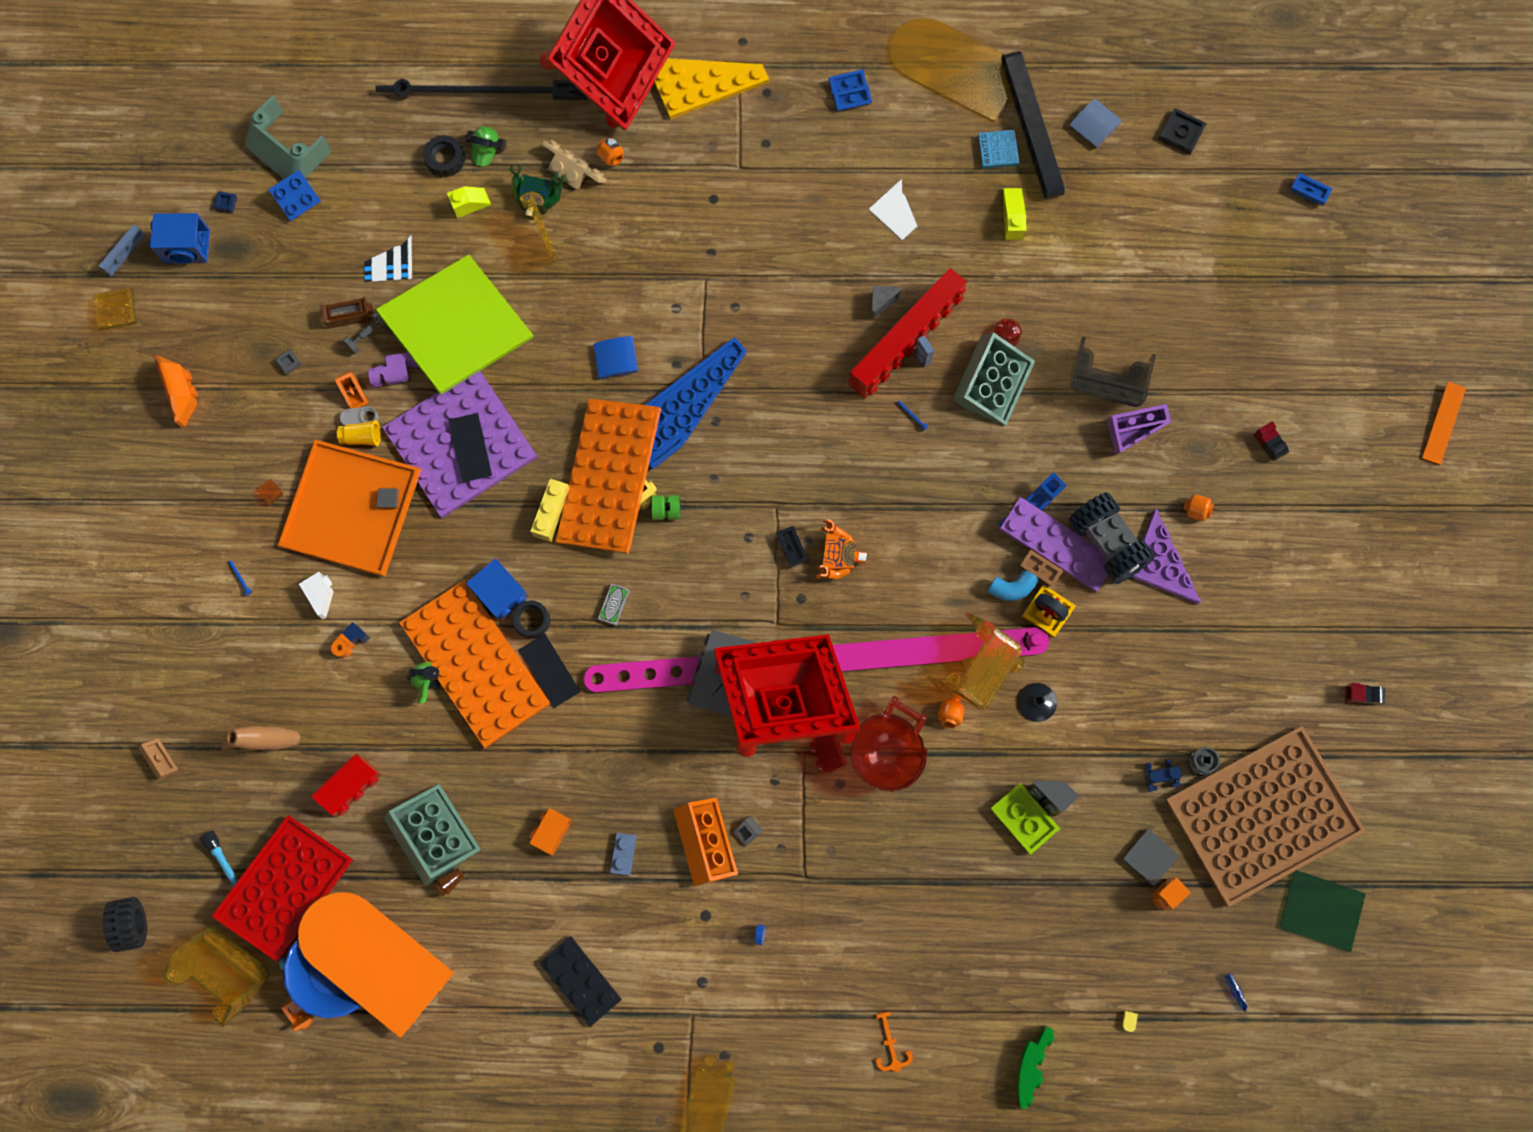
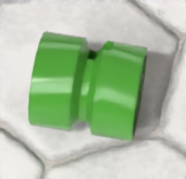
[652,495,680,520]

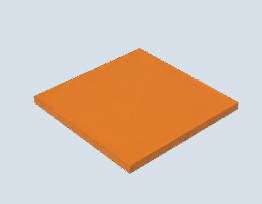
[277,440,421,577]

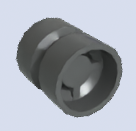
[1187,747,1220,776]

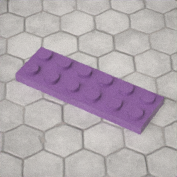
[999,497,1108,592]

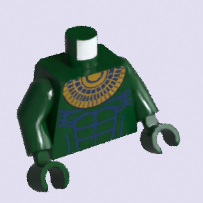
[510,164,566,220]

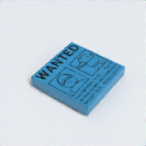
[978,130,1019,169]

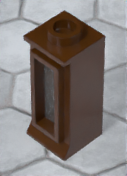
[321,297,374,329]

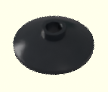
[1018,683,1057,722]

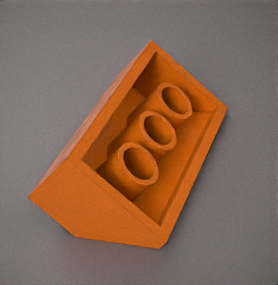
[673,797,738,887]

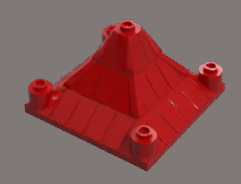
[540,0,676,130]
[714,634,860,757]

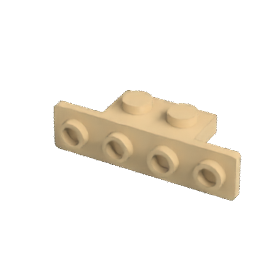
[542,140,607,189]

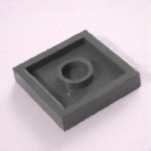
[1122,829,1179,886]

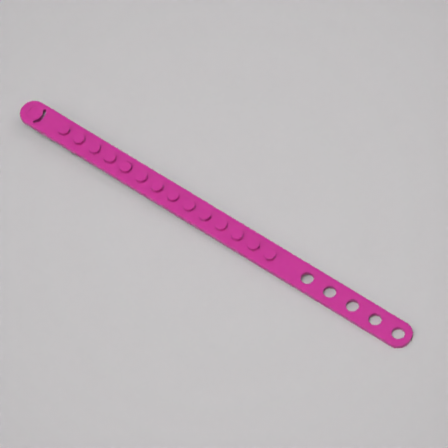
[584,627,1049,693]

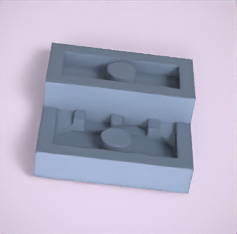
[1070,99,1122,148]

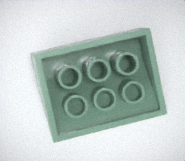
[952,332,1035,426]
[384,784,481,886]

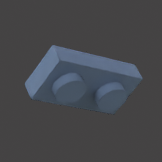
[914,335,934,367]
[610,833,637,876]

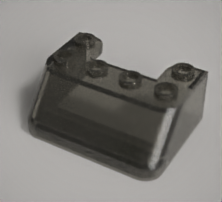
[1070,336,1156,407]

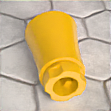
[337,420,381,446]

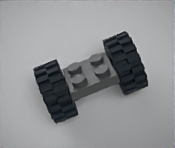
[1069,492,1156,584]

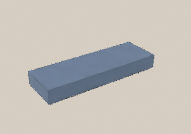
[99,224,145,277]

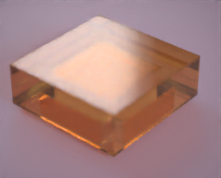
[256,479,284,506]

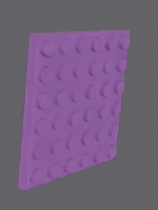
[383,371,538,518]

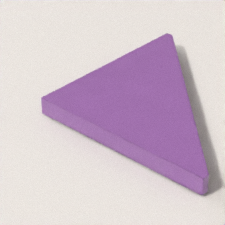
[1131,509,1201,604]

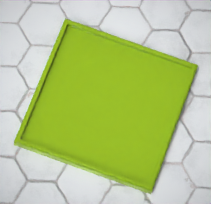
[376,255,533,395]

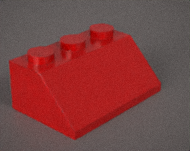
[311,754,381,817]

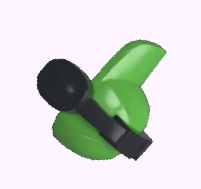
[466,126,506,166]
[406,662,441,703]

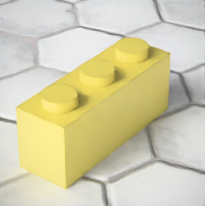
[531,479,569,543]

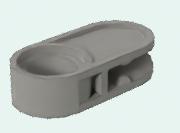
[340,407,379,426]

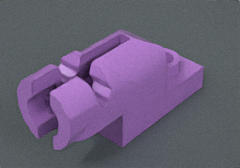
[369,352,418,387]

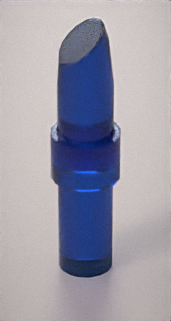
[1225,973,1248,1012]

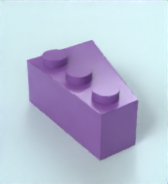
[1106,404,1171,455]

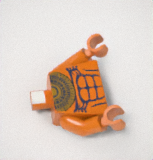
[816,520,867,580]

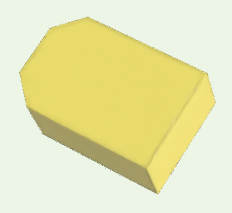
[1122,1011,1138,1032]

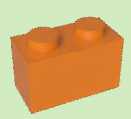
[529,808,573,856]
[1150,877,1191,910]

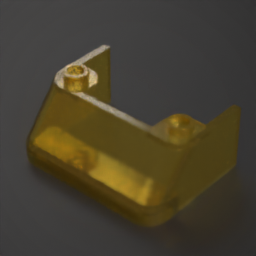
[927,612,1022,710]

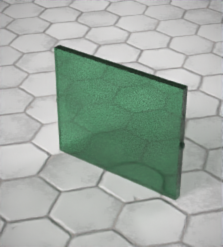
[1279,870,1366,952]

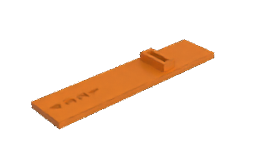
[1421,382,1466,465]

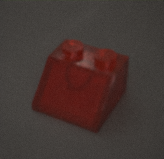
[809,734,848,776]

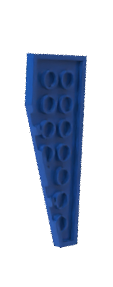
[646,337,747,470]

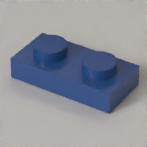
[1290,173,1333,206]

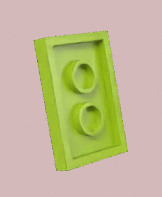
[990,783,1060,855]

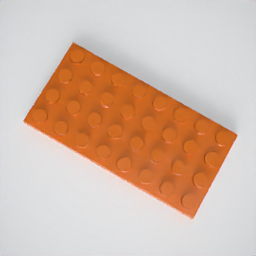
[556,398,661,554]
[399,580,551,749]

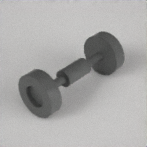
[343,312,388,354]

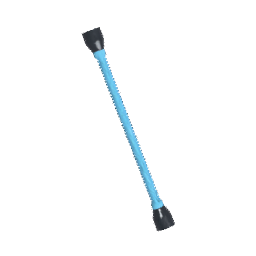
[199,830,286,980]

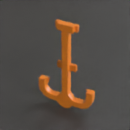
[876,1011,913,1072]

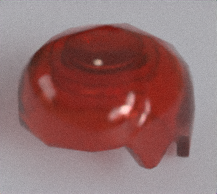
[994,318,1022,346]

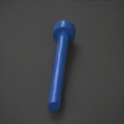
[897,400,928,431]
[228,560,252,596]

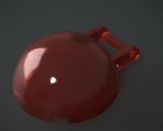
[850,695,927,792]

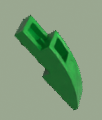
[1016,1025,1055,1110]

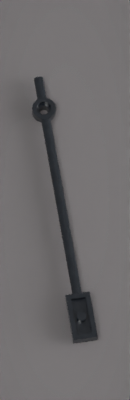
[375,79,589,100]

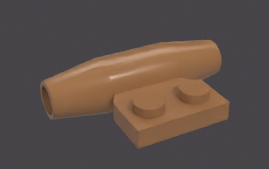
[221,726,300,751]

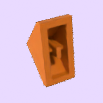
[334,371,369,409]

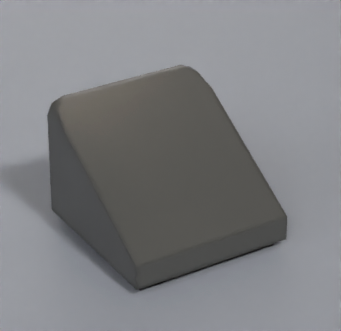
[733,816,763,847]

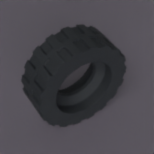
[423,135,465,178]

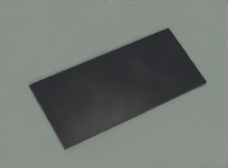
[449,413,492,483]
[519,634,581,708]

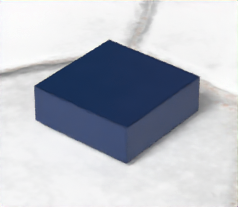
[213,191,237,213]

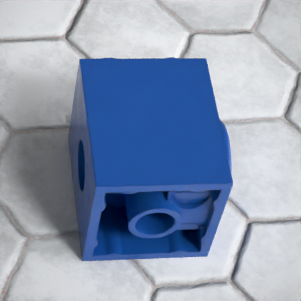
[149,213,210,264]

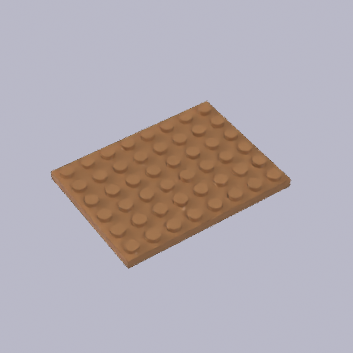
[1165,726,1366,907]

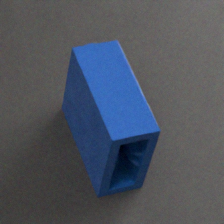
[466,558,528,620]

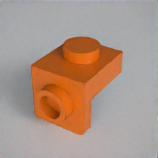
[281,999,313,1032]

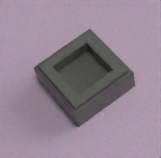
[275,349,302,375]
[377,488,399,508]

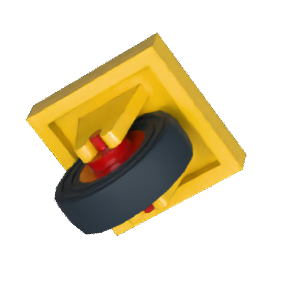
[1021,584,1076,638]

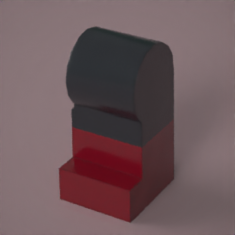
[1253,421,1289,461]
[1345,682,1385,705]

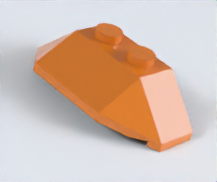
[153,355,198,428]

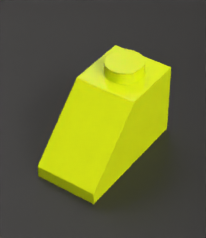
[447,187,491,218]

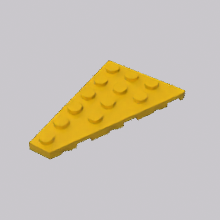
[654,58,769,120]

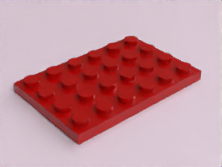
[212,815,354,962]

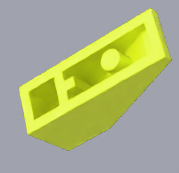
[1003,188,1026,240]

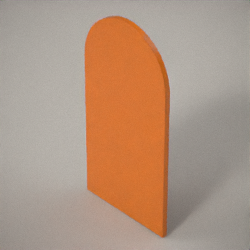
[298,893,454,1038]

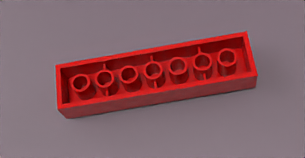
[849,268,967,399]

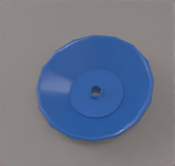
[283,939,361,1019]

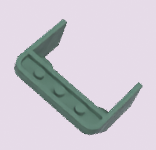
[245,95,332,180]

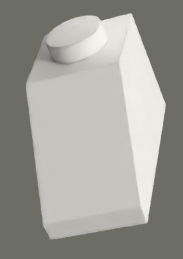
[299,572,334,619]

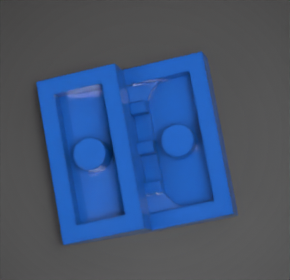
[828,69,872,111]
[593,336,638,380]

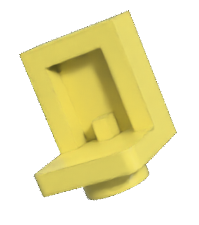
[639,480,657,510]

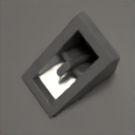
[871,286,902,319]

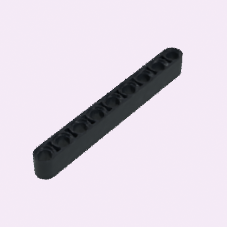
[1001,51,1065,199]

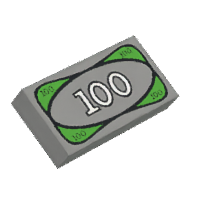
[598,583,630,626]

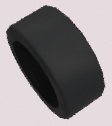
[512,600,550,639]

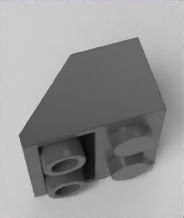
[1028,780,1079,816]

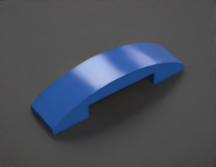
[998,472,1067,538]

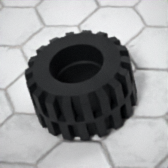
[102,897,147,953]

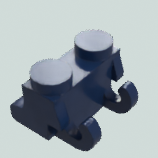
[1145,759,1182,792]

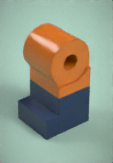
[331,622,371,658]

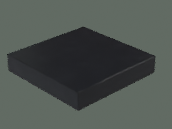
[1158,108,1207,155]

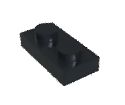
[776,526,808,569]

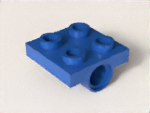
[268,170,321,221]

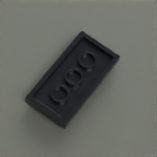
[540,936,623,1027]

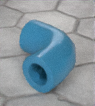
[987,570,1039,601]

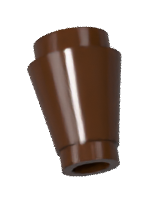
[433,868,464,896]

